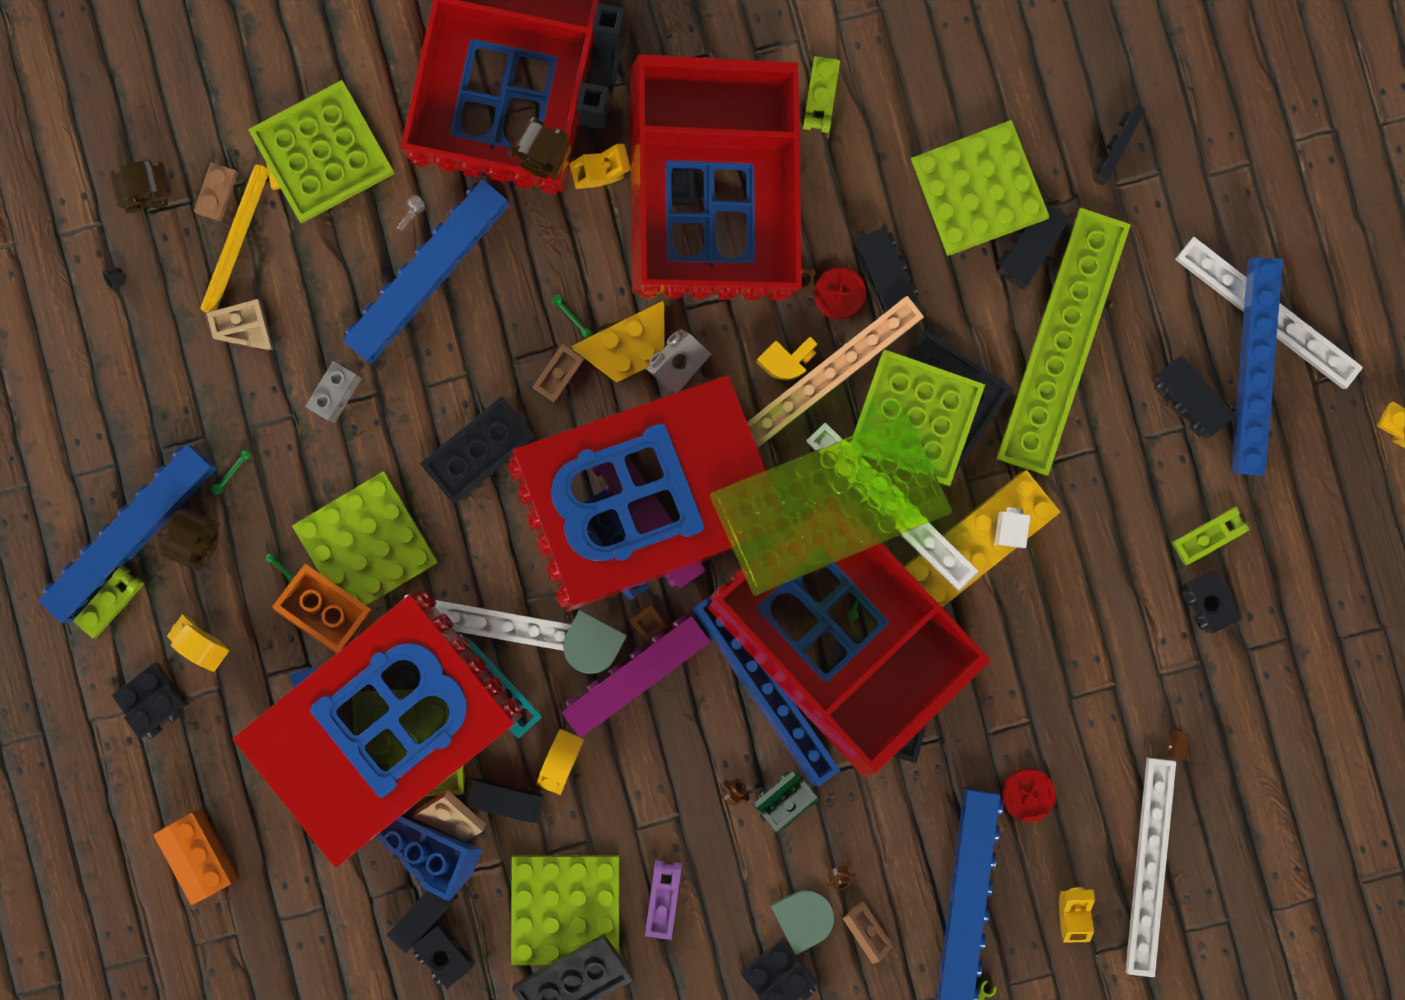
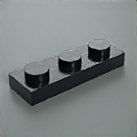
[1094,105,1145,186]

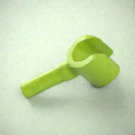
[977,980,996,1000]

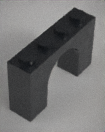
[576,3,627,130]

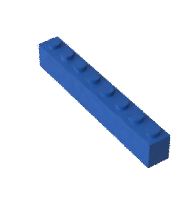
[343,179,510,364]
[1231,257,1283,476]
[38,445,217,623]
[691,594,841,786]
[936,787,1003,1000]

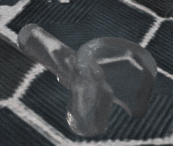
[397,195,425,231]

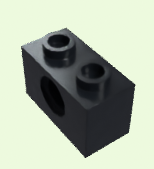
[1182,571,1242,634]
[413,921,475,989]

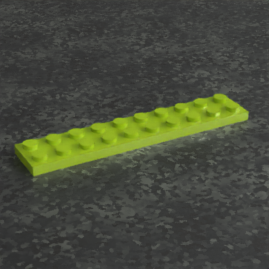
[996,208,1131,476]

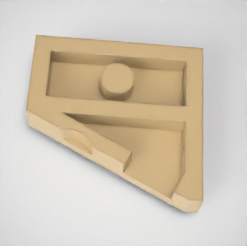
[206,299,273,350]
[413,790,486,841]

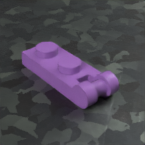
[645,860,682,940]

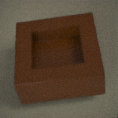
[630,604,667,642]
[1165,729,1190,760]

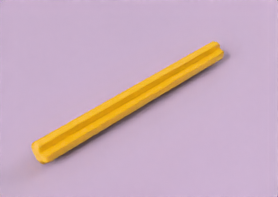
[200,164,268,313]

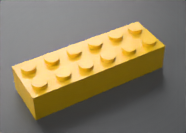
[904,470,1060,607]

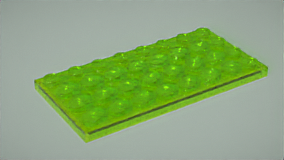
[709,414,952,596]

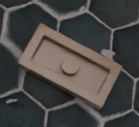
[194,162,238,222]
[532,344,585,403]
[843,902,894,964]

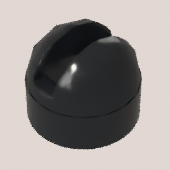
[102,267,126,290]

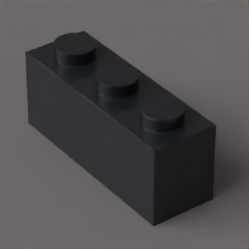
[996,202,1070,290]
[853,227,918,313]
[1151,355,1236,439]

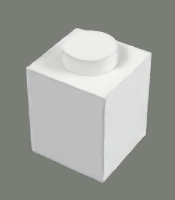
[994,507,1030,548]

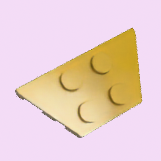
[571,301,665,384]

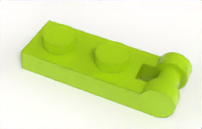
[803,56,840,133]
[1171,506,1250,565]
[73,565,144,639]

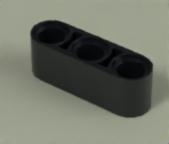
[463,777,544,823]
[386,891,459,954]

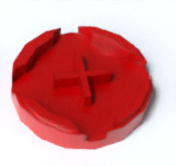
[814,267,866,320]
[1002,768,1056,822]

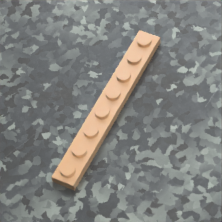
[747,296,924,449]

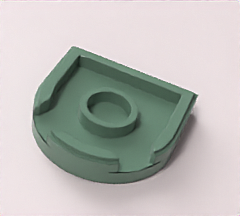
[563,610,627,674]
[771,890,834,955]

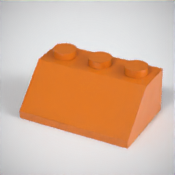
[272,564,371,654]
[153,808,239,905]

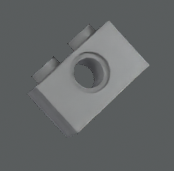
[646,329,711,393]
[305,361,362,423]

